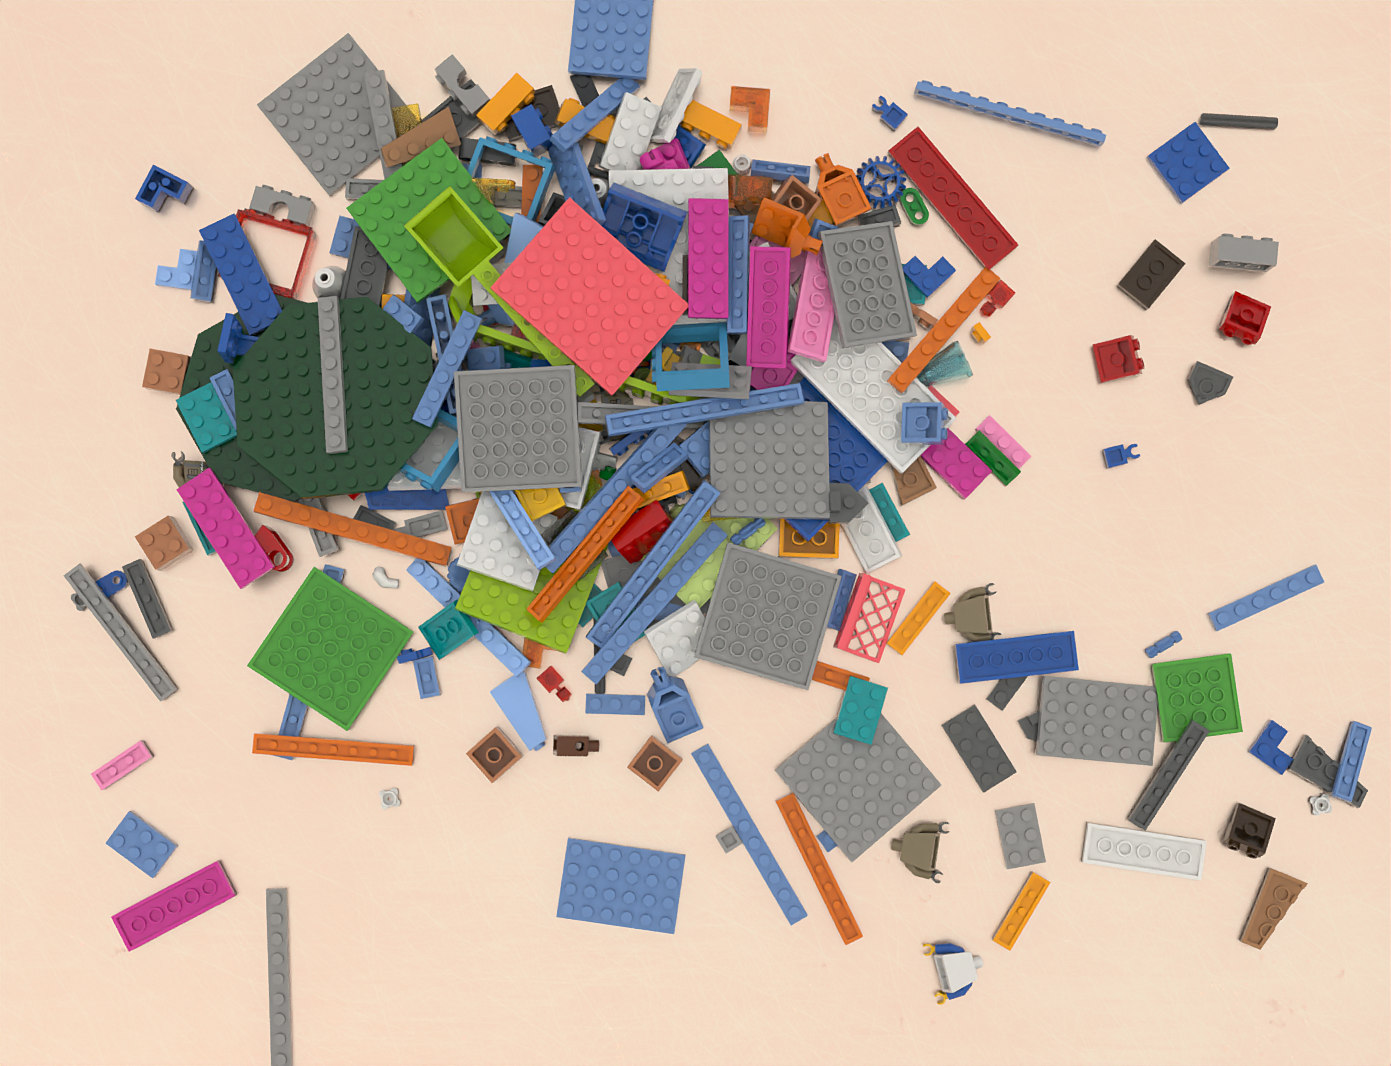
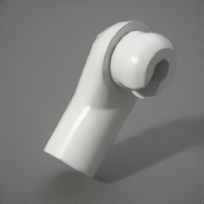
[372,567,399,589]

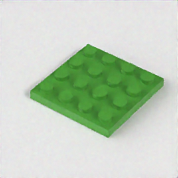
[1151,653,1243,743]

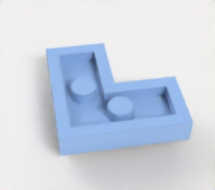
[155,249,197,290]

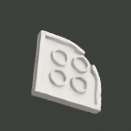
[643,600,705,677]

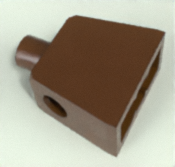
[553,735,599,756]

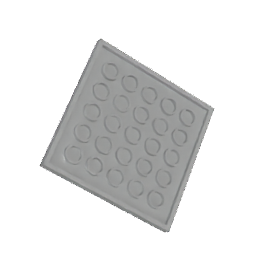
[257,33,420,196]
[454,365,582,492]
[709,401,830,520]
[694,542,842,690]
[774,713,941,862]

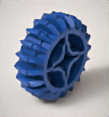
[856,156,906,209]

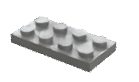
[669,362,752,399]

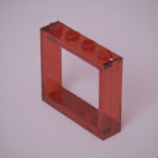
[218,208,316,300]

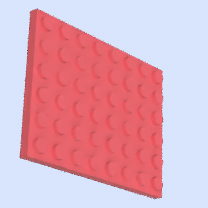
[490,197,688,396]

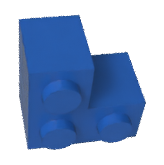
[511,104,553,158]
[135,164,193,212]

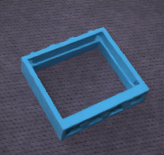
[467,136,556,226]
[652,322,730,391]
[398,409,459,492]

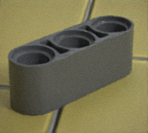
[458,138,517,166]

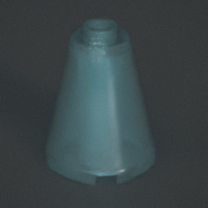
[917,341,973,387]

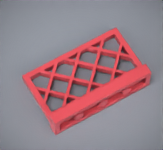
[833,573,906,663]

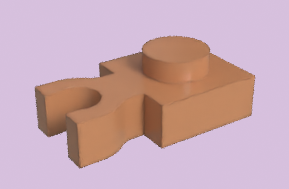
[910,302,938,329]

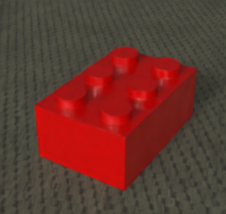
[611,499,673,564]

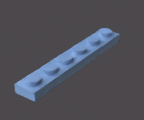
[550,78,640,153]
[727,215,750,334]
[412,310,483,428]
[1207,564,1324,631]

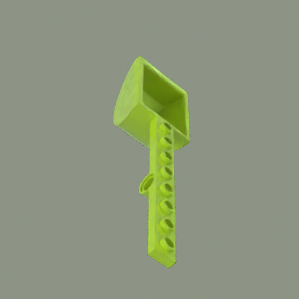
[404,186,595,397]

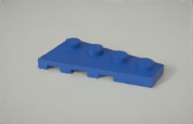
[365,487,449,510]

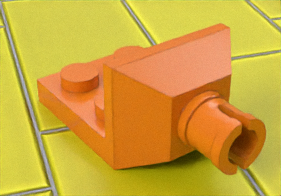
[815,153,872,226]
[751,197,823,258]

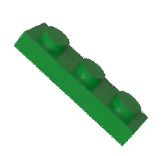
[965,430,1021,486]

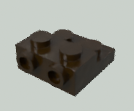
[1223,803,1276,859]

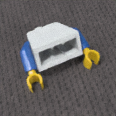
[922,943,983,1005]

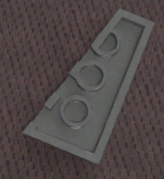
[1287,735,1368,808]

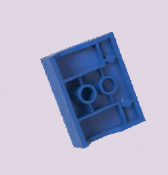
[602,182,688,272]

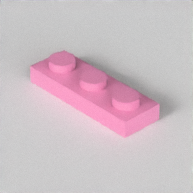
[975,415,1032,469]
[91,740,153,790]

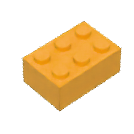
[778,519,840,559]

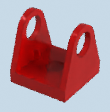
[255,525,294,572]

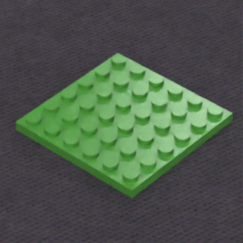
[346,138,511,303]
[247,567,413,731]

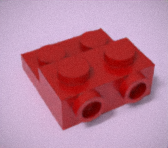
[1219,291,1271,345]
[1093,335,1145,383]

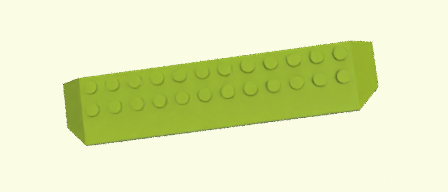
[448,277,720,405]

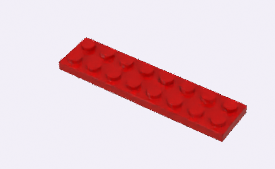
[888,126,1019,270]

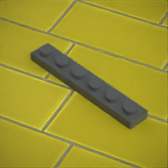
[1128,719,1210,831]

